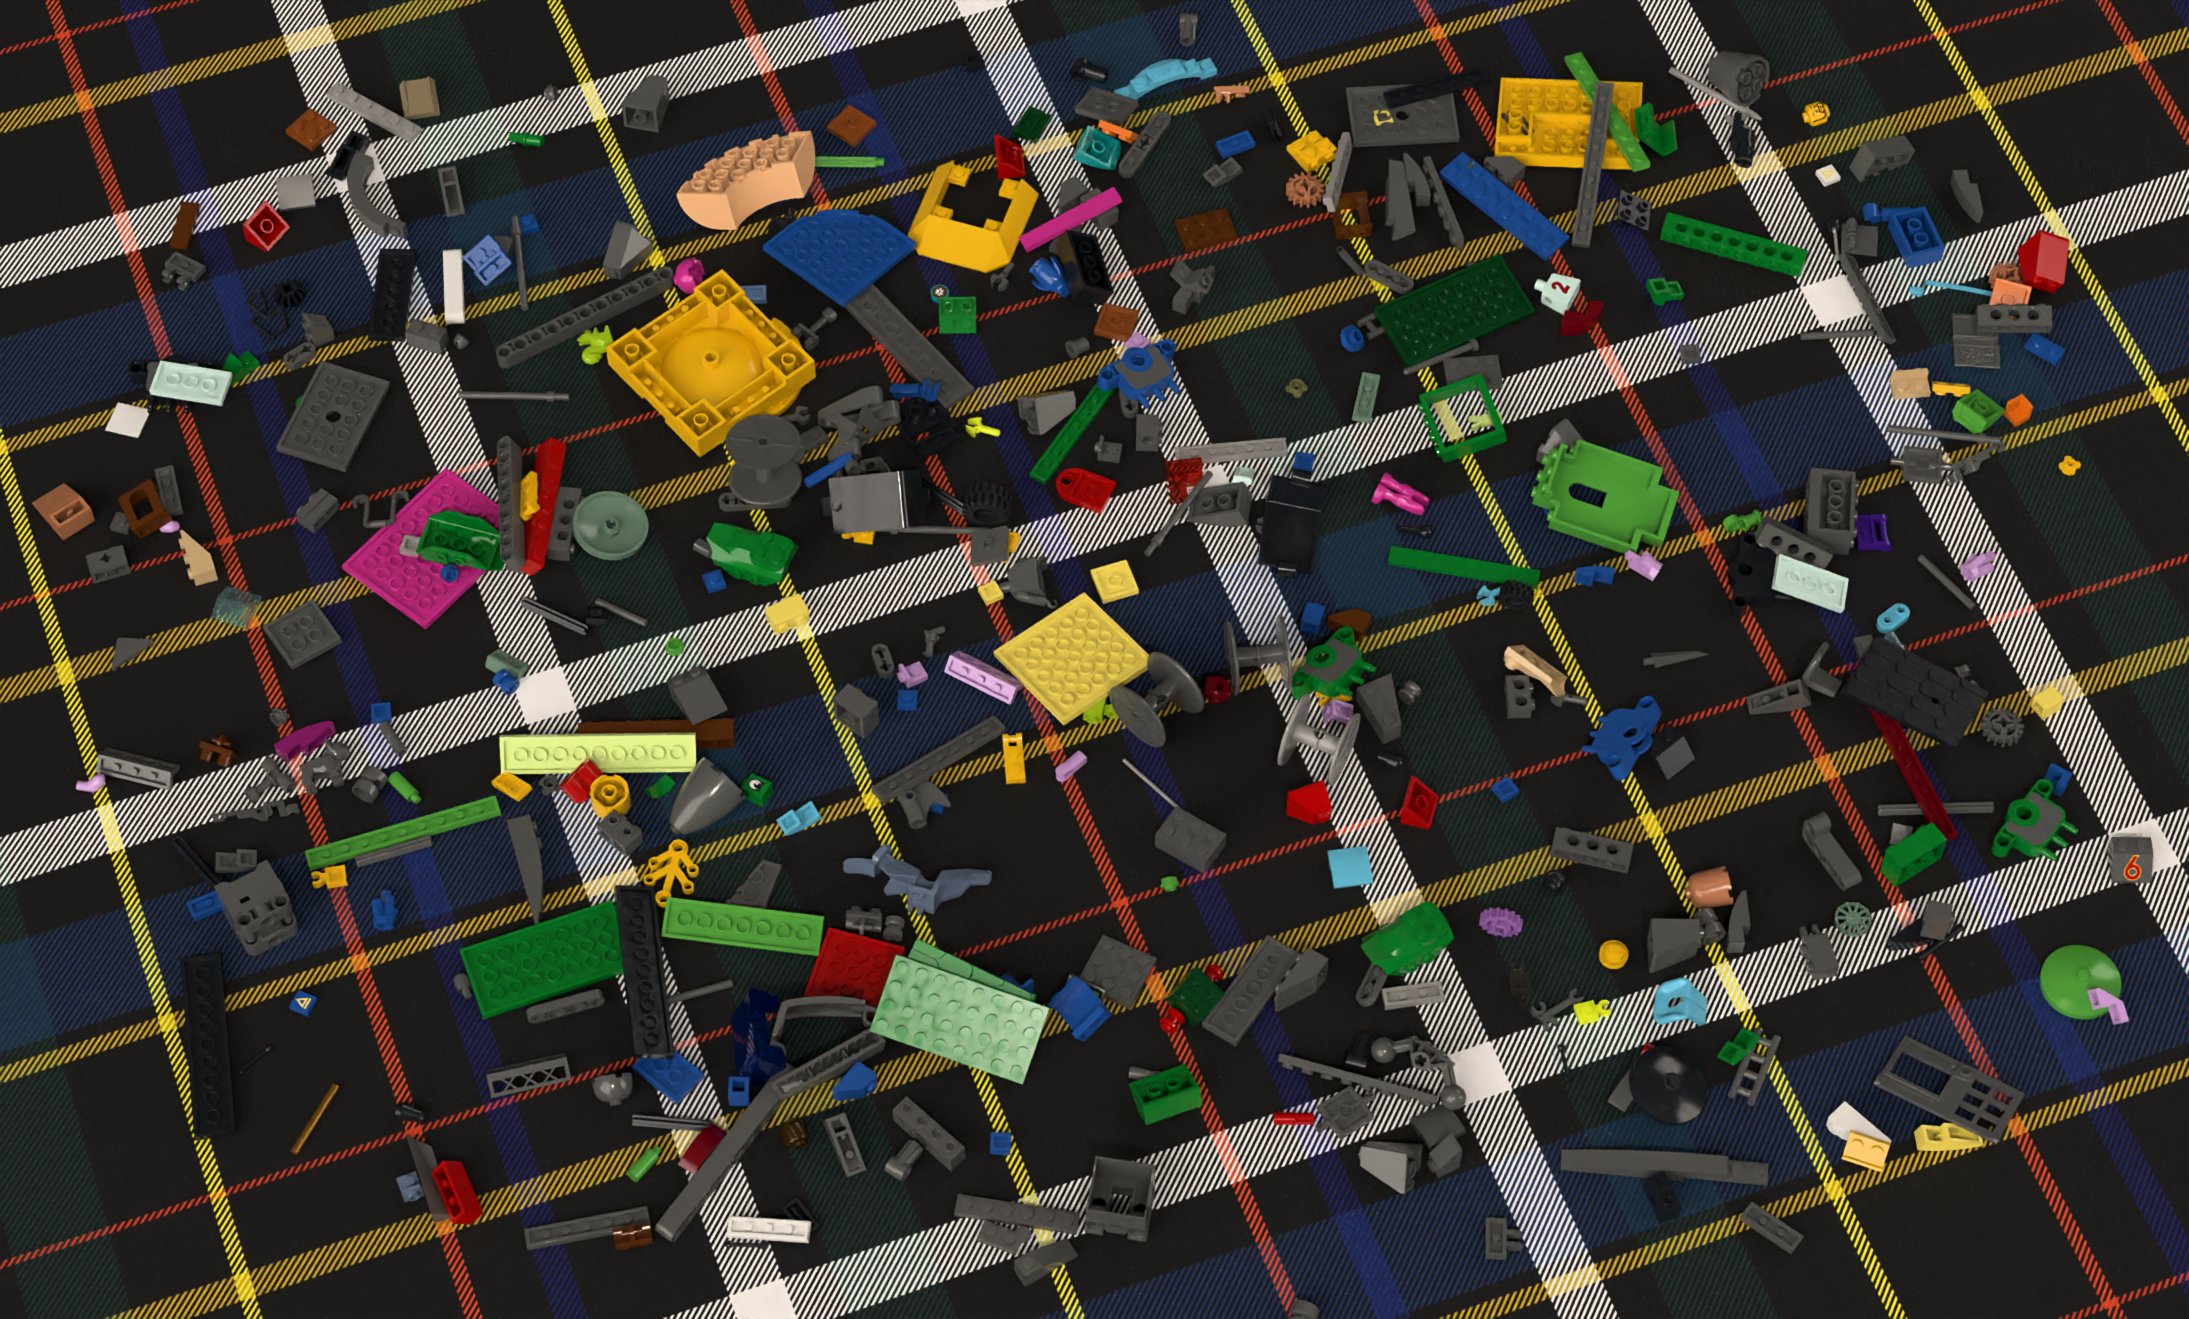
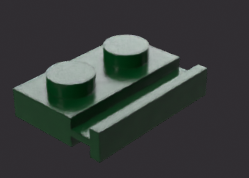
[1013,106,1052,144]

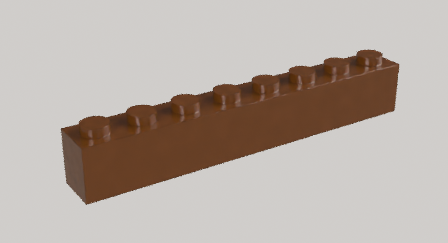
[578,717,735,749]

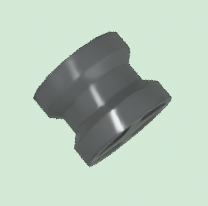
[1397,681,1422,705]

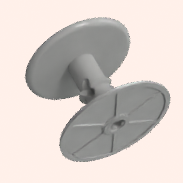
[1278,693,1360,786]

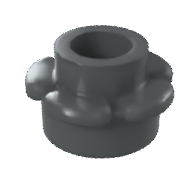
[544,85,559,102]
[270,708,288,726]

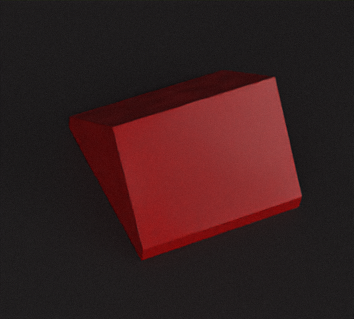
[994,134,1026,179]
[242,201,290,252]
[1400,776,1439,829]

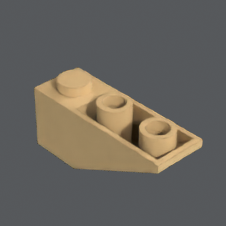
[178,530,218,586]

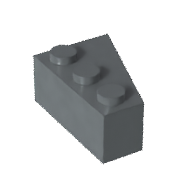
[1849,135,1916,182]
[1356,673,1401,744]

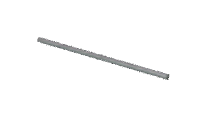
[1123,758,1182,809]

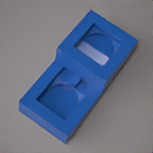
[1573,566,1616,586]

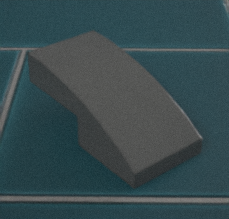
[1203,157,1243,188]
[215,849,257,873]

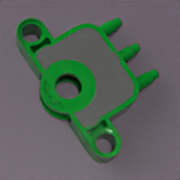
[1291,626,1376,700]
[1991,779,2078,861]

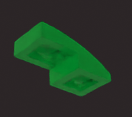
[1717,1028,1760,1066]

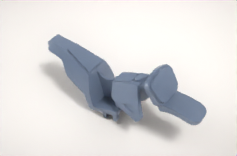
[843,844,992,916]

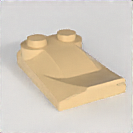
[1503,645,1568,697]

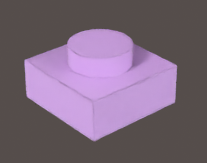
[1125,332,1151,357]

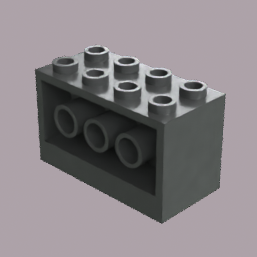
[1803,467,1859,555]

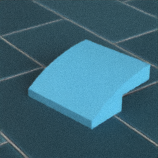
[1327,846,1373,889]

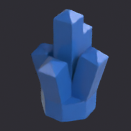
[372,889,398,930]

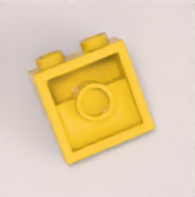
[1287,130,1337,173]

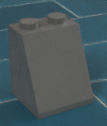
[621,75,670,133]
[1647,918,1704,973]

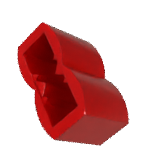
[559,759,604,804]

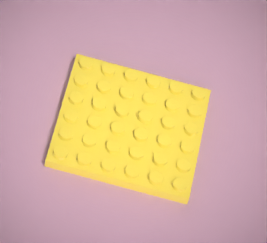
[993,592,1149,725]

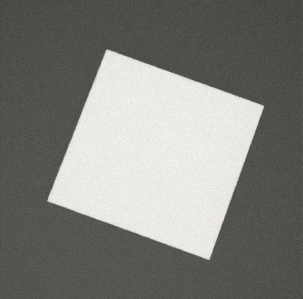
[105,403,149,438]

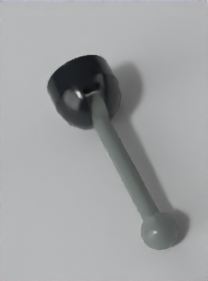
[1827,219,1842,261]

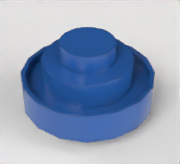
[1340,325,1364,353]

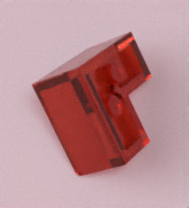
[1164,457,1203,504]

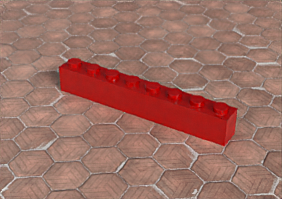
[520,437,566,576]

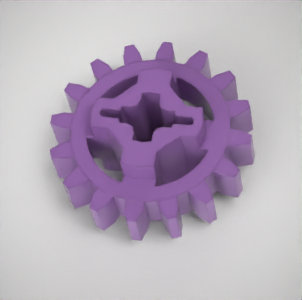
[1479,907,1523,937]

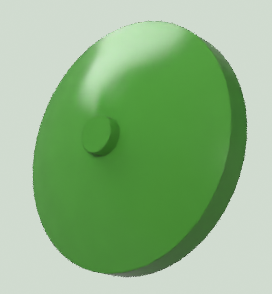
[2039,945,2121,1019]

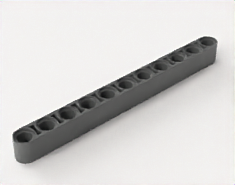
[496,266,675,368]
[655,1061,797,1242]

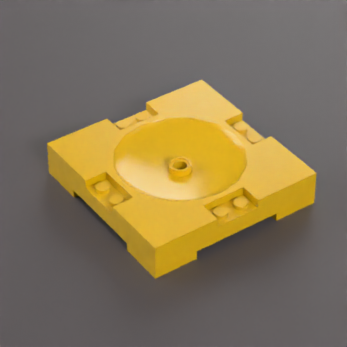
[606,269,816,457]

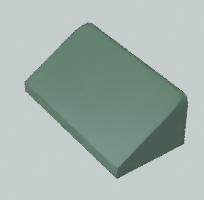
[485,649,530,680]

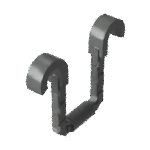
[352,490,410,528]

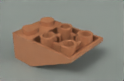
[32,483,95,540]

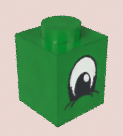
[741,773,773,807]

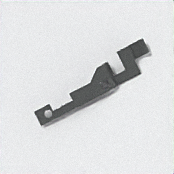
[1945,441,2006,486]
[212,800,300,823]

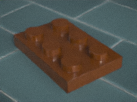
[1174,208,1237,252]

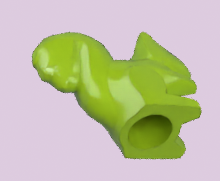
[577,325,614,365]

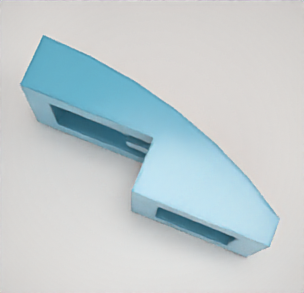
[776,801,822,836]

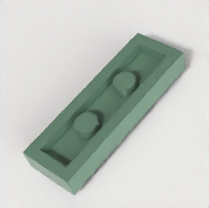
[1352,372,1381,424]

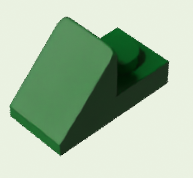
[221,351,260,386]

